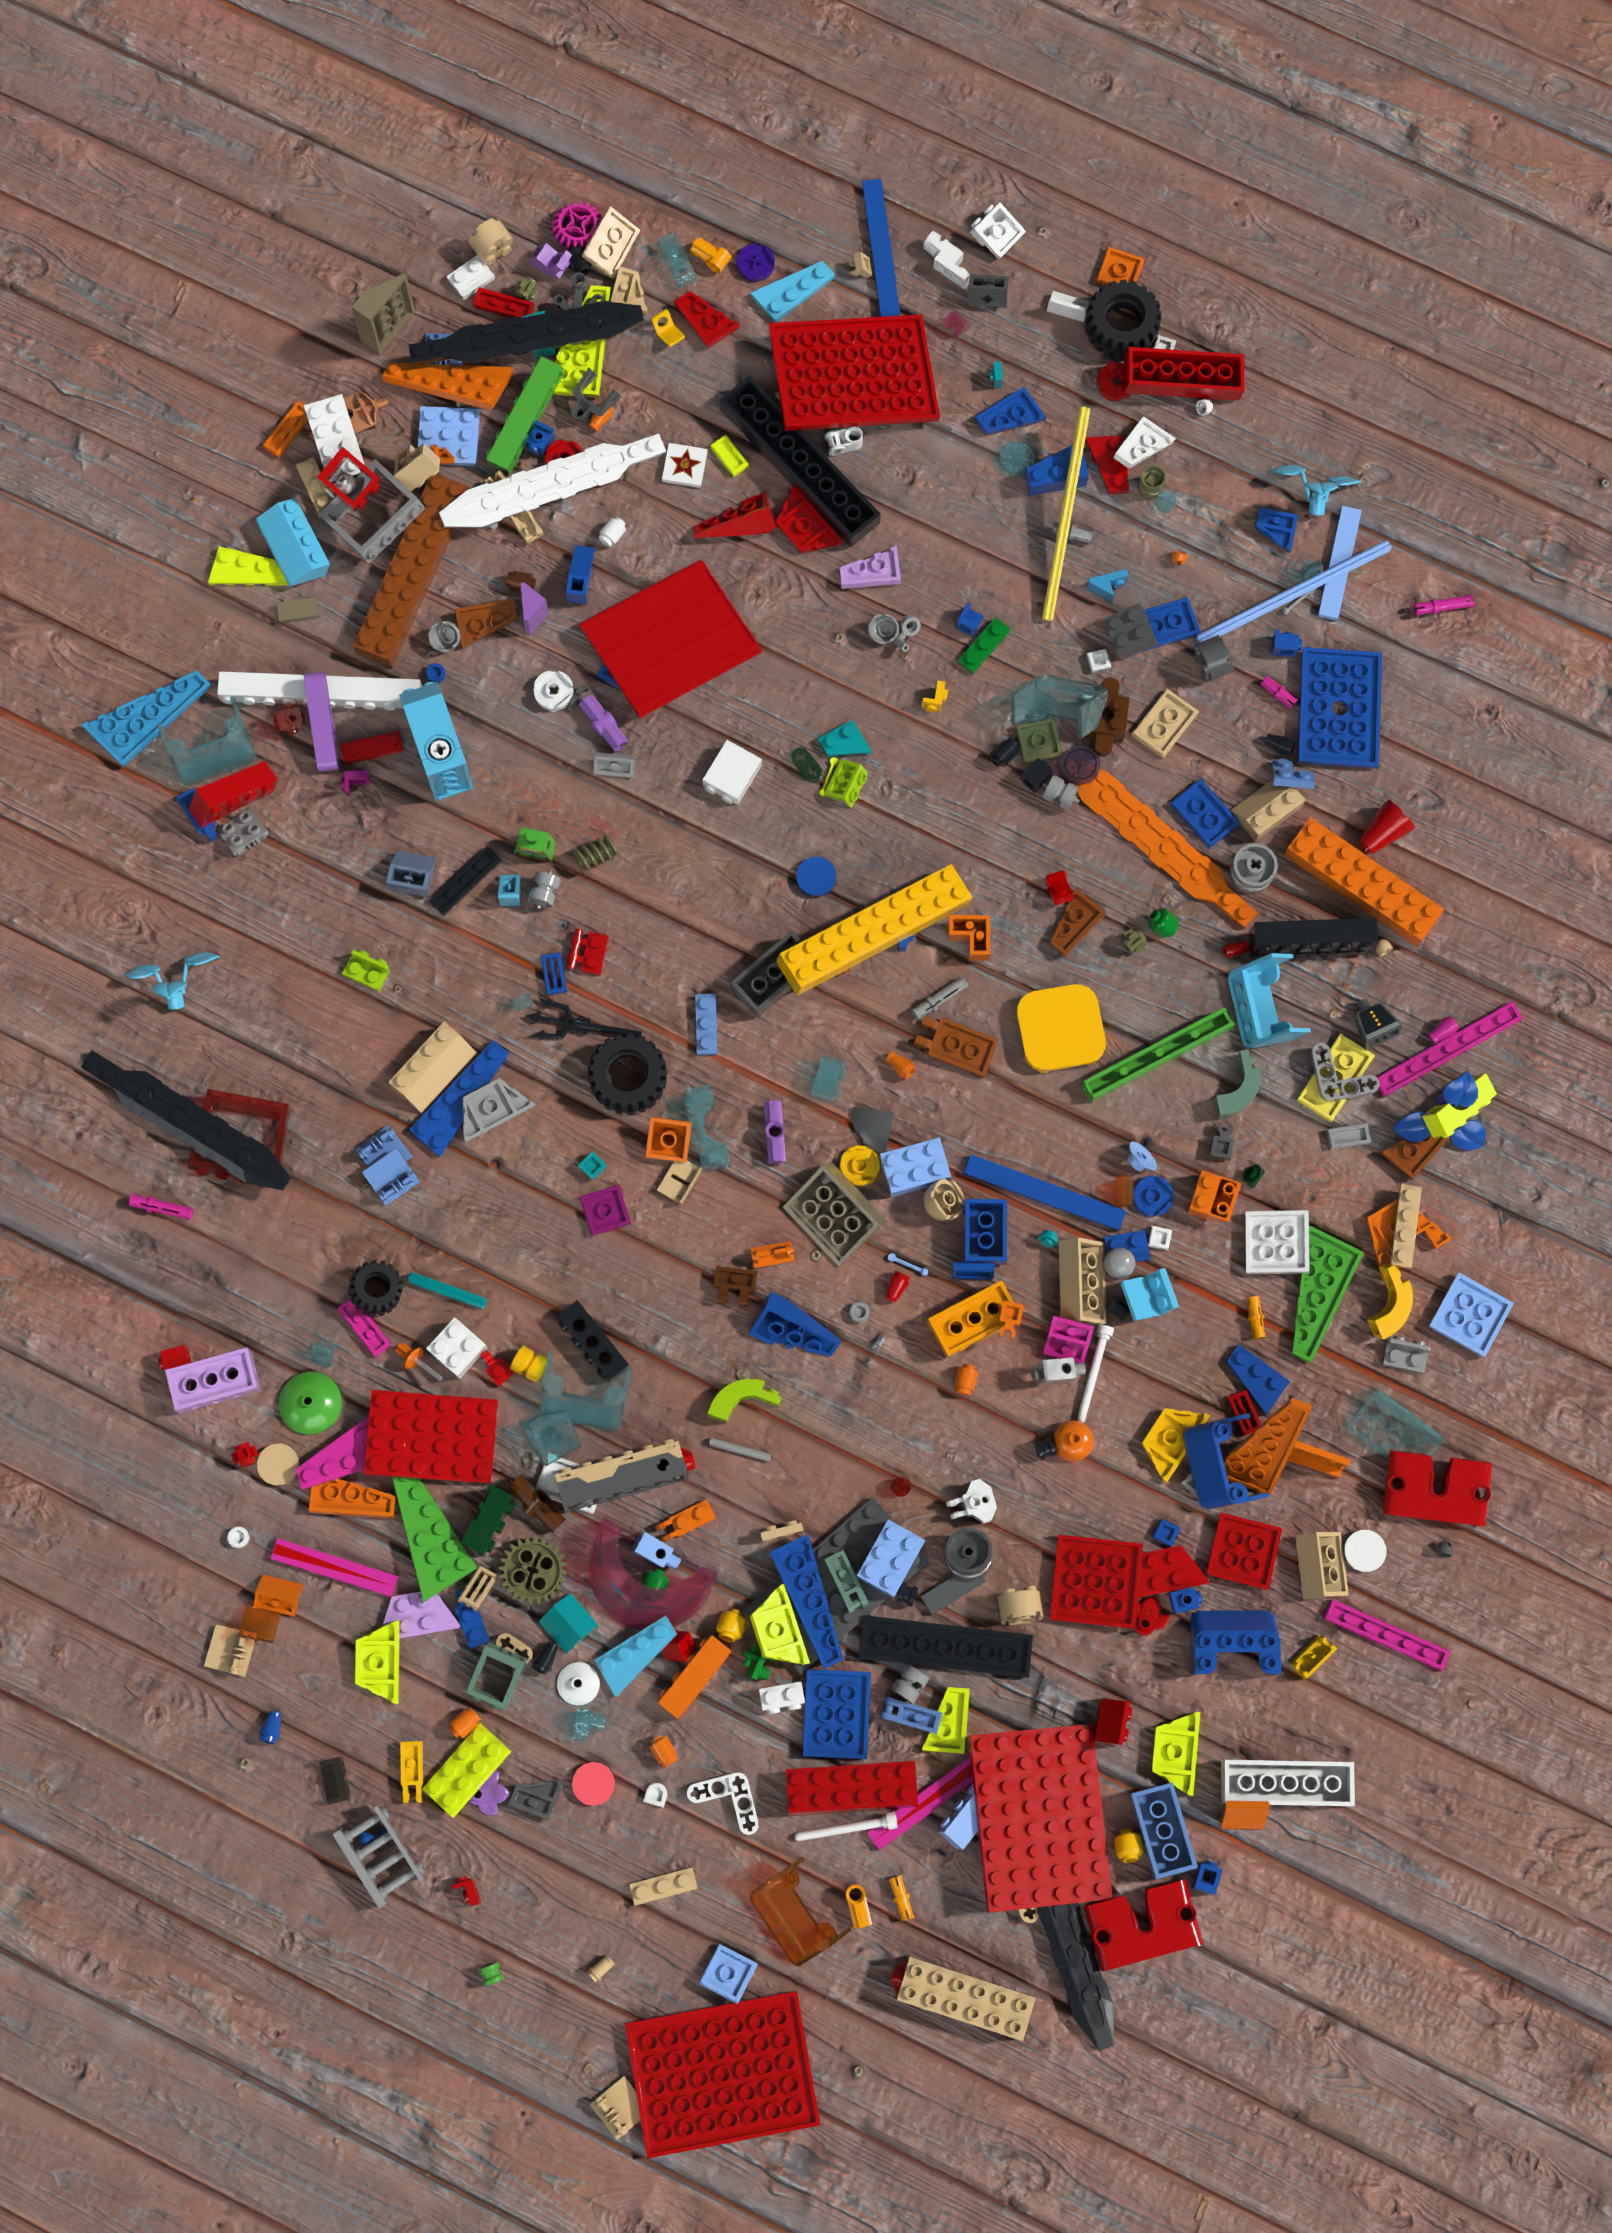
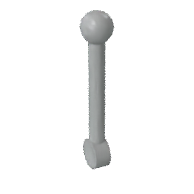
[1282,589,1314,615]

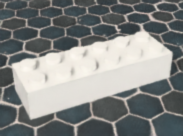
[1221,1760,1355,1806]

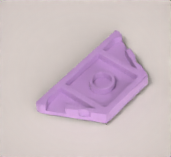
[382,1592,461,1639]

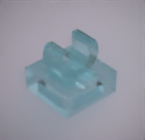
[1302,558,1323,581]
[310,1340,335,1367]

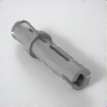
[911,976,968,1021]

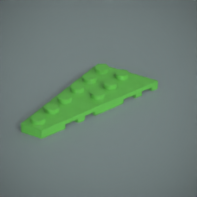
[1291,1225,1364,1363]
[391,1477,477,1603]

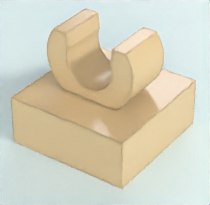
[849,251,872,278]

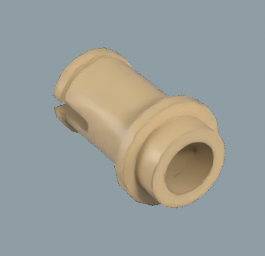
[587,1954,615,1982]

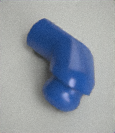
[358,1826,388,1847]

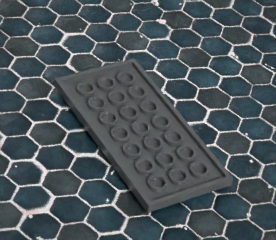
[745,1498,929,1674]

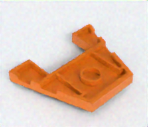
[1366,1199,1452,1281]

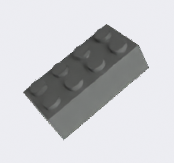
[730,930,802,1018]

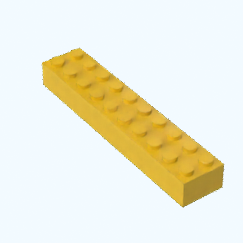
[776,864,973,996]

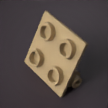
[204,1624,257,1677]
[590,2076,641,2140]

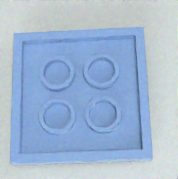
[418,406,480,467]
[1428,1272,1514,1358]

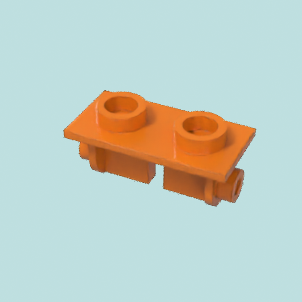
[750,1241,795,1269]

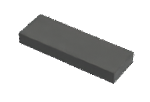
[921,1577,986,1615]

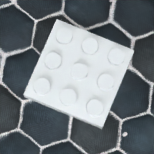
[1246,1210,1310,1274]

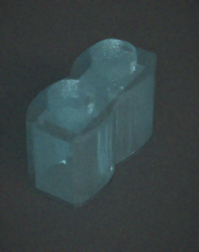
[810,1055,848,1104]

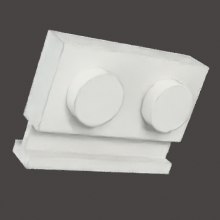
[447,255,495,300]

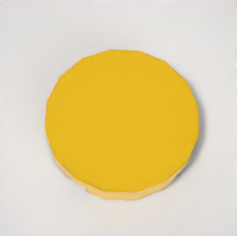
[839,1145,880,1187]

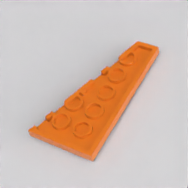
[382,363,514,411]
[1223,1398,1312,1496]

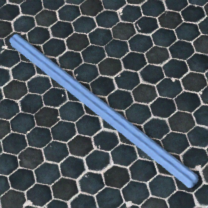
[1196,540,1391,643]

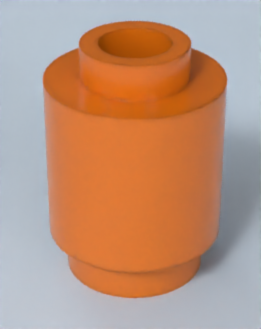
[954,1364,978,1396]
[449,1707,481,1738]
[649,1735,678,1768]

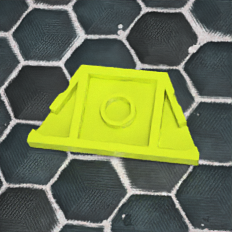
[750,1584,810,1665]
[355,1620,400,1704]
[1151,1712,1200,1796]

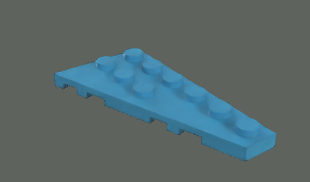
[81,670,212,768]

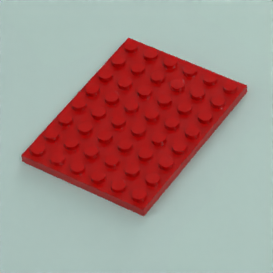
[768,315,940,431]
[968,1724,1113,1913]
[625,1991,821,2159]

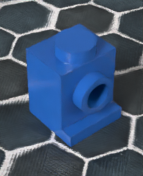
[526,420,555,456]
[1271,629,1302,657]
[1168,1587,1202,1615]
[1192,1860,1222,1895]

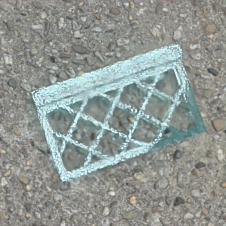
[1346,1388,1446,1460]

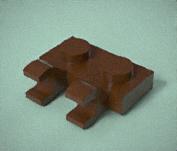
[713,1266,757,1307]

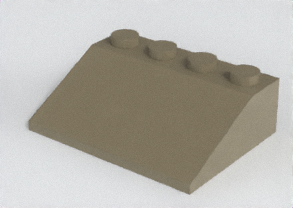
[352,273,415,355]
[783,1162,887,1267]

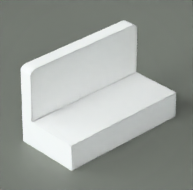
[1047,291,1090,322]

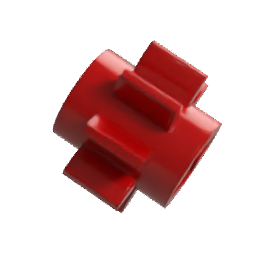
[231,1442,259,1468]

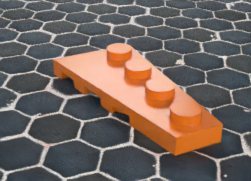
[309,1479,396,1519]

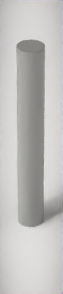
[709,1437,772,1462]

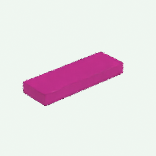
[337,1298,392,1358]

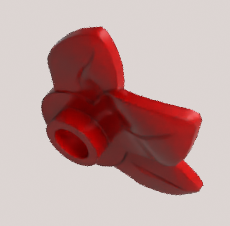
[1135,1596,1169,1636]

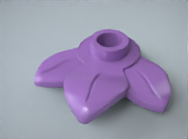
[469,1771,510,1815]

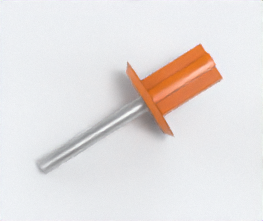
[395,1343,443,1381]

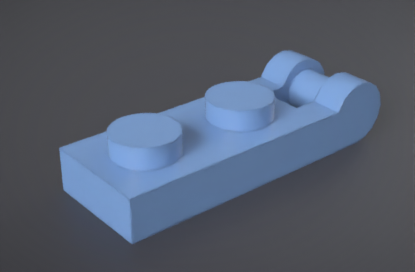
[880,1697,943,1734]

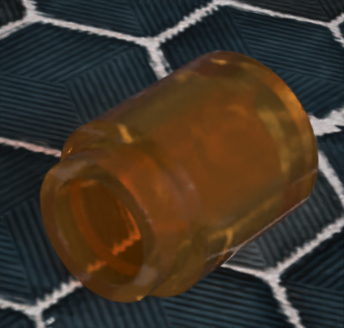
[1112,1176,1134,1207]

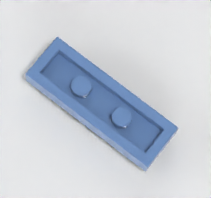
[695,994,718,1056]

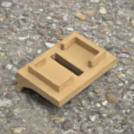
[657,1161,703,1205]

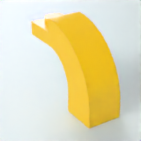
[1367,1264,1413,1339]

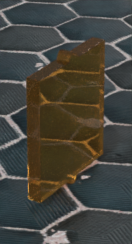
[238,1605,282,1643]

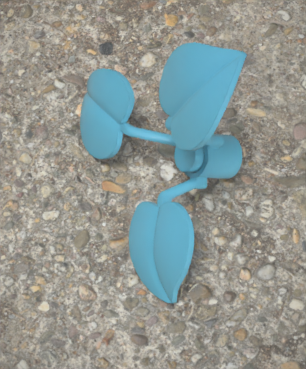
[1269,465,1361,515]
[124,952,221,1010]

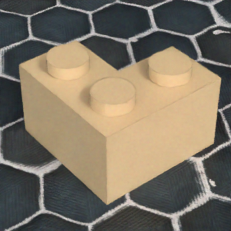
[394,443,440,492]

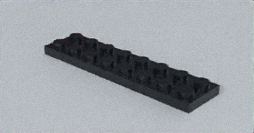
[859,1615,1033,1678]

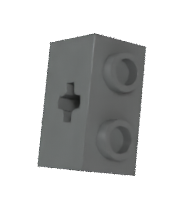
[968,274,1009,308]

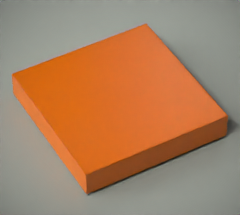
[1096,246,1145,287]
[1221,1801,1270,1830]

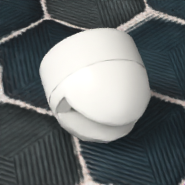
[1196,399,1213,416]

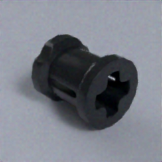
[1106,1296,1130,1323]

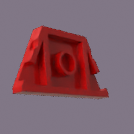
[776,485,843,554]
[1138,1545,1210,1598]

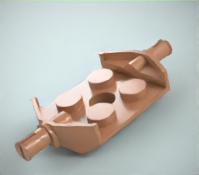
[308,391,390,441]

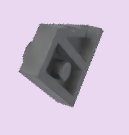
[508,1779,564,1821]

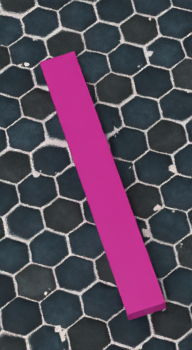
[1377,1001,1523,1098]

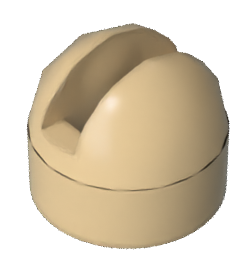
[1375,939,1393,957]

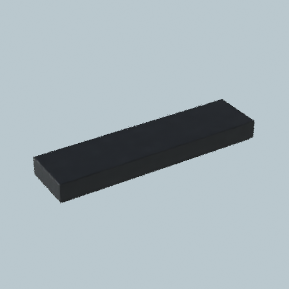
[429,846,502,917]

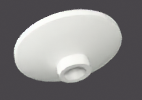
[557,1662,600,1705]

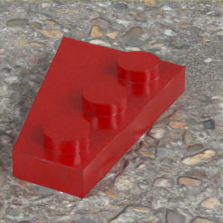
[1085,435,1129,494]

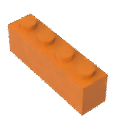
[658,1635,732,1720]

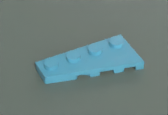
[750,261,835,323]

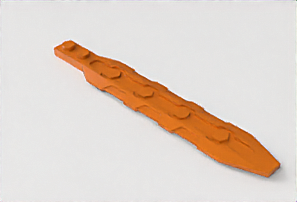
[1064,759,1258,929]

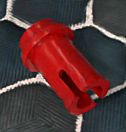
[1222,940,1250,959]

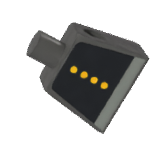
[1355,999,1402,1050]

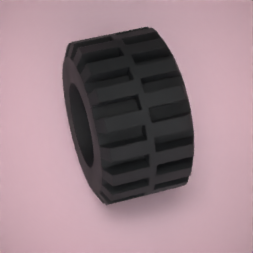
[349,1260,403,1317]

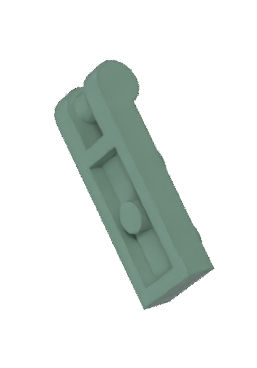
[824,1550,869,1614]

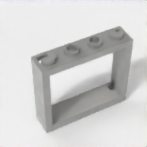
[319,459,425,564]

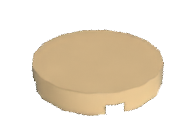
[257,1443,300,1486]

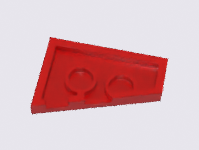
[674,291,740,348]

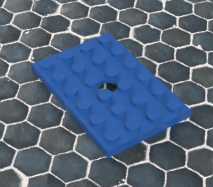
[1298,647,1382,769]

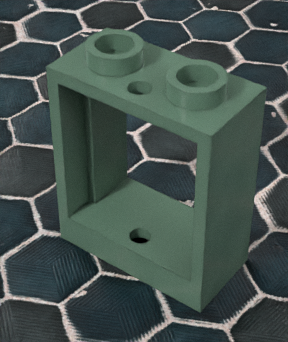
[466,1642,528,1710]

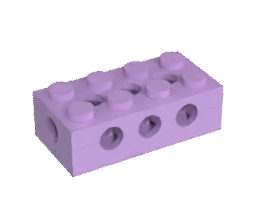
[165,1348,261,1414]

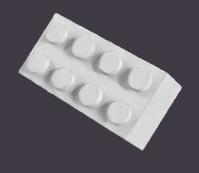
[304,394,364,484]

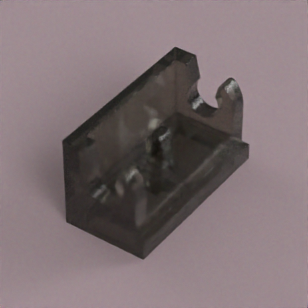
[319,1757,352,1805]

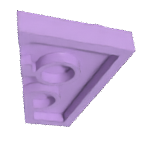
[839,545,901,589]

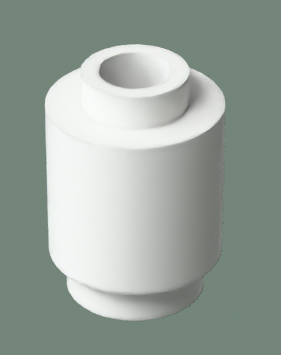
[598,517,626,547]

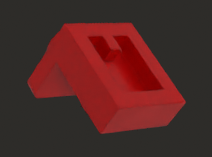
[1046,870,1074,905]
[451,1876,481,1907]

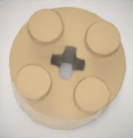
[468,218,513,266]
[997,1586,1044,1625]

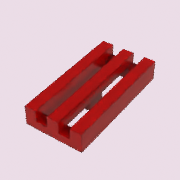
[1226,1390,1261,1437]

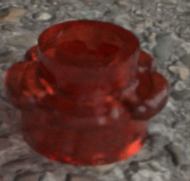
[891,1477,911,1497]

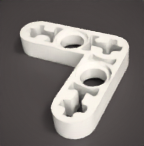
[687,1773,759,1835]

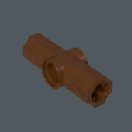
[508,1474,566,1533]

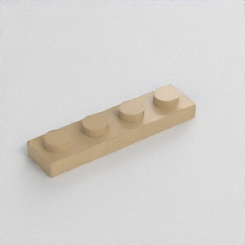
[1390,1184,1422,1269]

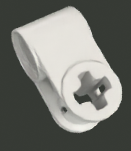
[824,426,863,456]

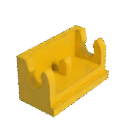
[1289,1634,1337,1680]

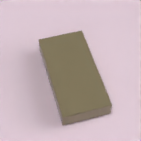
[277,597,320,624]

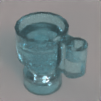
[573,1709,606,1742]

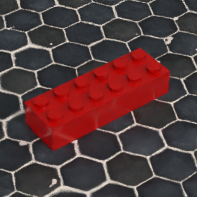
[1124,347,1245,401]
[786,1761,918,1816]

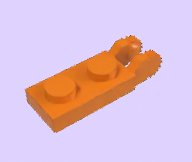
[655,1499,716,1543]

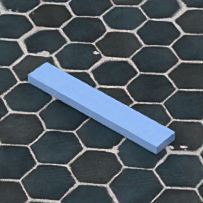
[1318,506,1362,621]

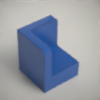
[956,602,984,637]

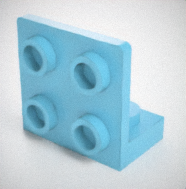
[1120,1268,1179,1321]

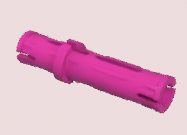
[1413,595,1475,616]
[129,1193,194,1221]

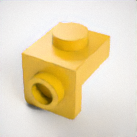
[921,681,948,712]

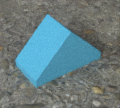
[498,874,521,906]

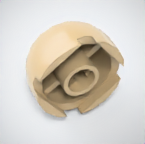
[923,1179,964,1221]

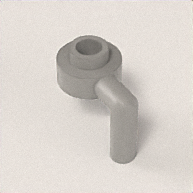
[894,615,921,652]

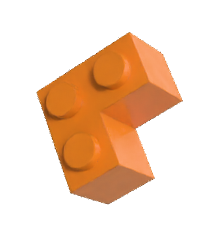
[948,915,990,961]

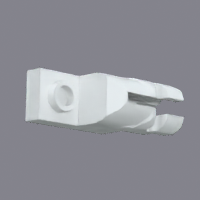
[923,231,970,289]

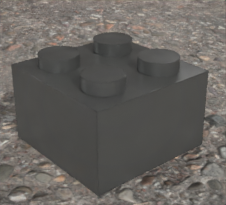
[1103,603,1158,660]

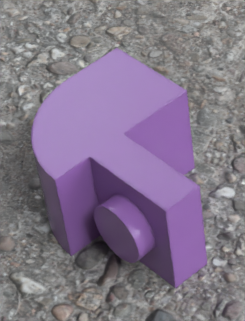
[528,243,572,278]

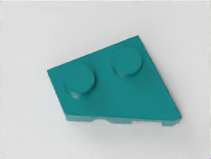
[818,720,872,758]

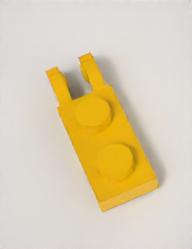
[400,1741,423,1803]

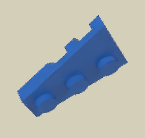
[975,387,1046,435]

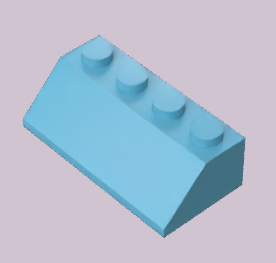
[255,498,330,587]

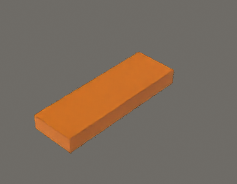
[262,400,309,458]

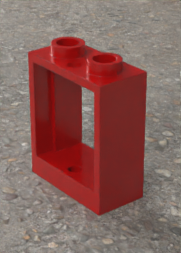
[317,447,381,512]

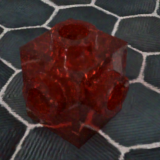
[272,705,305,735]

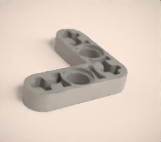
[1311,1043,1380,1102]

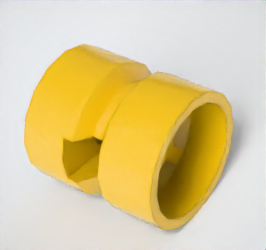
[510,1345,549,1383]

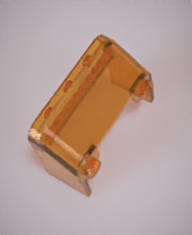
[750,1856,852,1966]

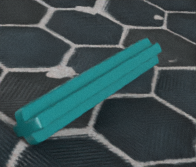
[408,1272,487,1309]

